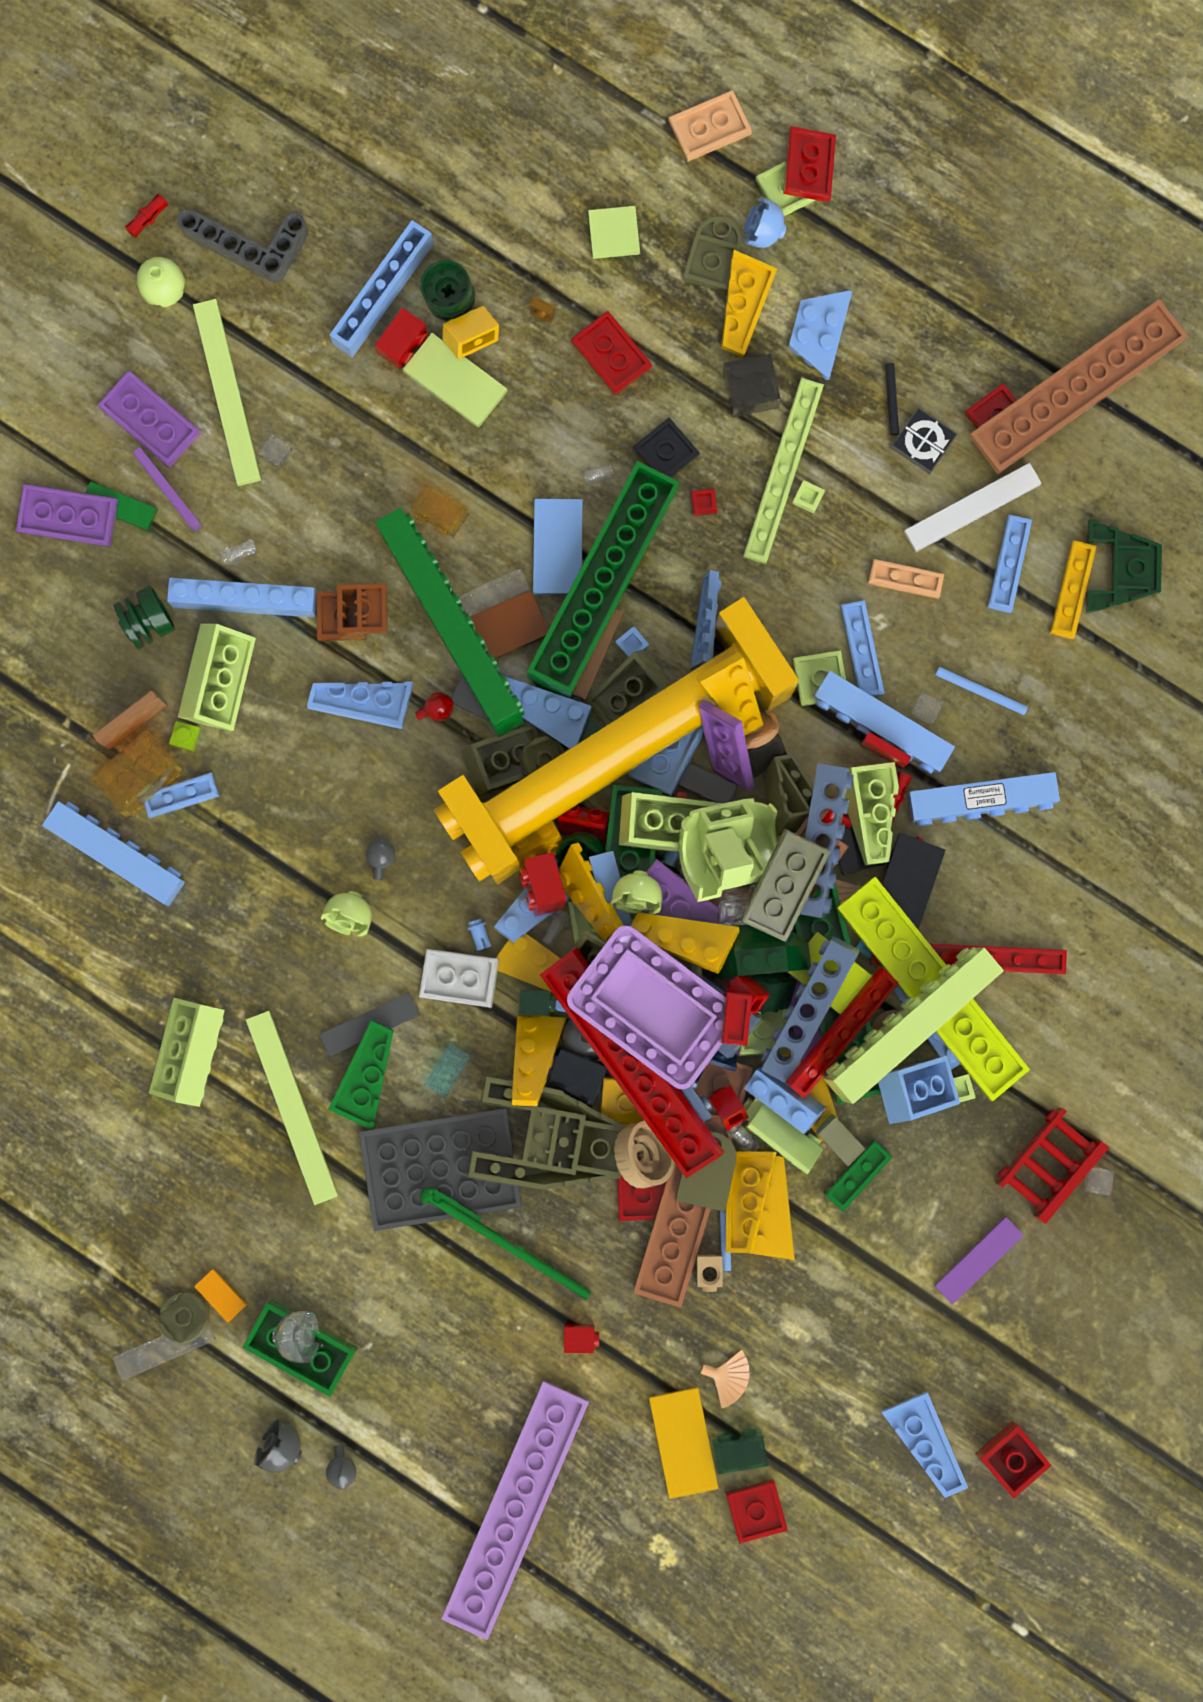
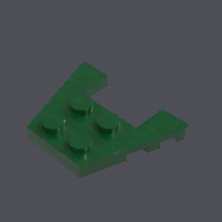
[1086,519,1162,614]

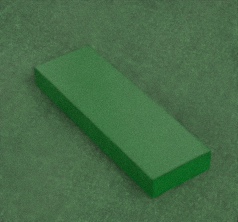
[85,481,158,532]
[824,1140,892,1212]

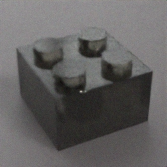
[722,354,781,418]

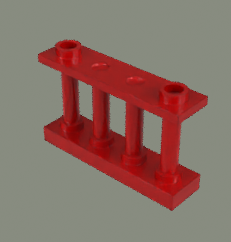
[995,1108,1109,1224]

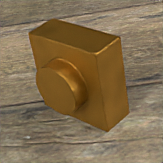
[530,297,556,323]

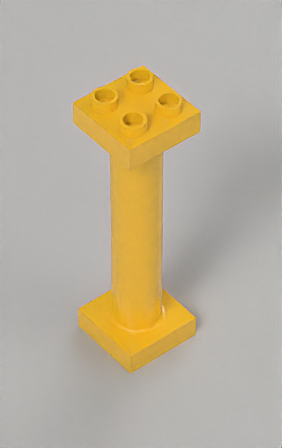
[434,597,799,885]

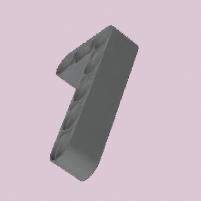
[178,210,308,283]

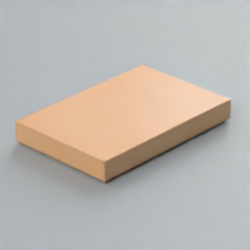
[668,90,752,162]

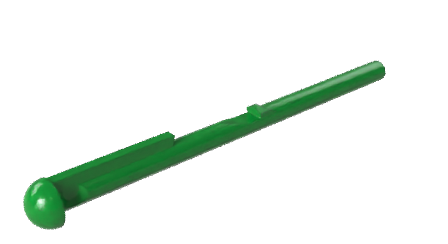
[420,1187,591,1300]

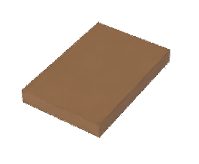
[92,691,167,750]

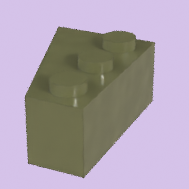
[763,754,829,836]

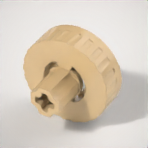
[614,1121,675,1188]

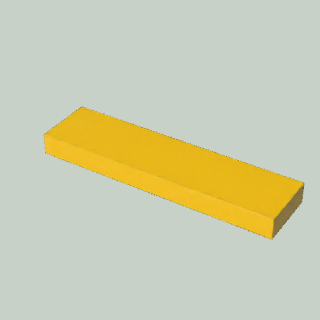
[1050,540,1097,639]

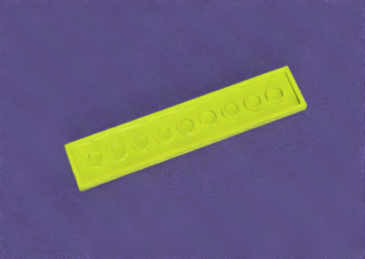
[836,877,1030,1101]

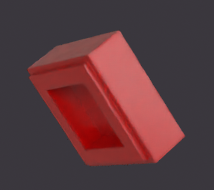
[690,488,717,516]

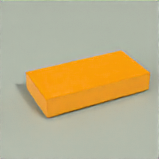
[194,1269,248,1323]

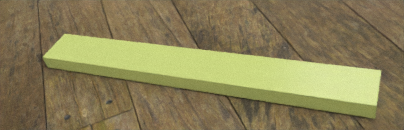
[193,299,262,486]
[743,377,824,564]
[246,1011,339,1205]

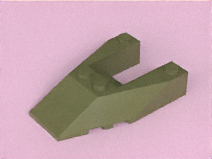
[466,1077,626,1190]

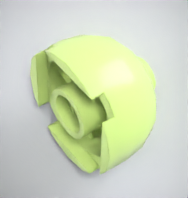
[137,257,185,307]
[611,871,662,915]
[321,891,372,936]

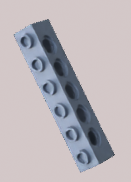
[800,763,854,918]
[760,936,859,1083]

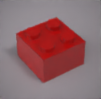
[519,852,567,917]
[975,1421,1052,1499]

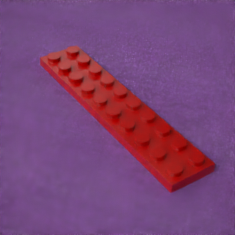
[540,947,725,1178]

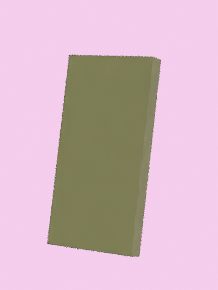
[740,829,831,942]

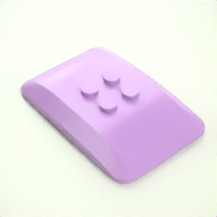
[567,926,726,1089]

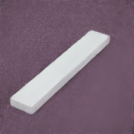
[903,463,1042,553]

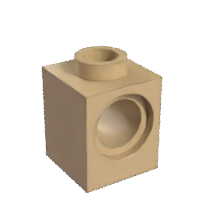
[696,1254,723,1292]

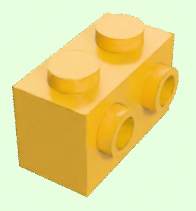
[443,306,499,359]
[511,821,563,868]

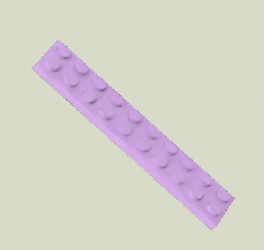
[441,1380,589,1640]

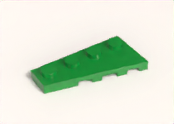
[328,1020,394,1130]

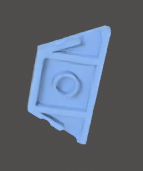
[788,291,852,380]

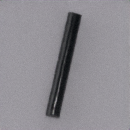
[885,363,899,435]

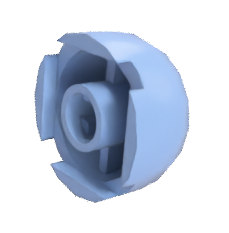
[743,197,786,248]

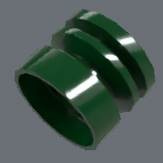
[421,260,475,321]
[113,585,176,649]

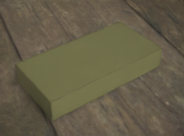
[815,1114,865,1166]

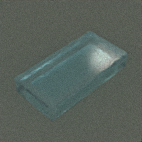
[424,1043,471,1098]

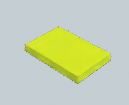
[788,932,872,1015]

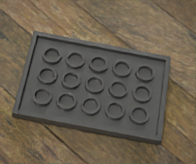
[359,1108,522,1231]

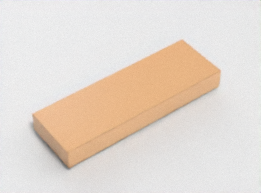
[868,559,944,599]

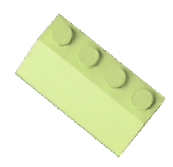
[178,624,256,731]
[149,998,225,1107]

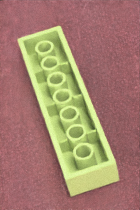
[823,947,1004,1104]

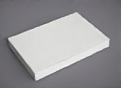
[419,949,499,1008]

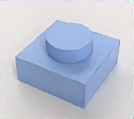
[615,627,649,658]

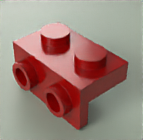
[557,805,610,842]

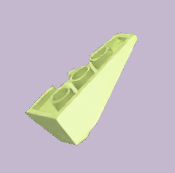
[846,762,899,865]

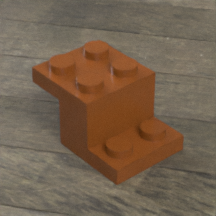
[317,583,388,641]

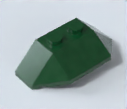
[711,925,811,979]

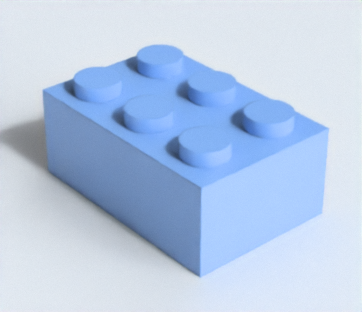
[878,1055,960,1124]

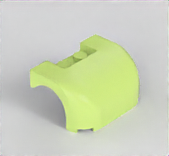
[679,798,777,902]

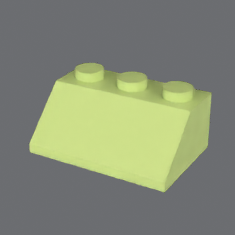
[744,1104,823,1174]

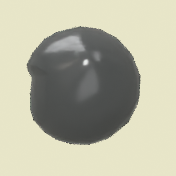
[366,838,395,880]
[326,1445,356,1490]

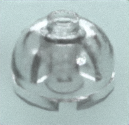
[273,1311,319,1363]

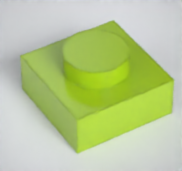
[169,721,201,752]

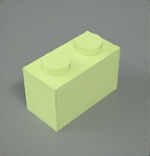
[701,828,754,888]

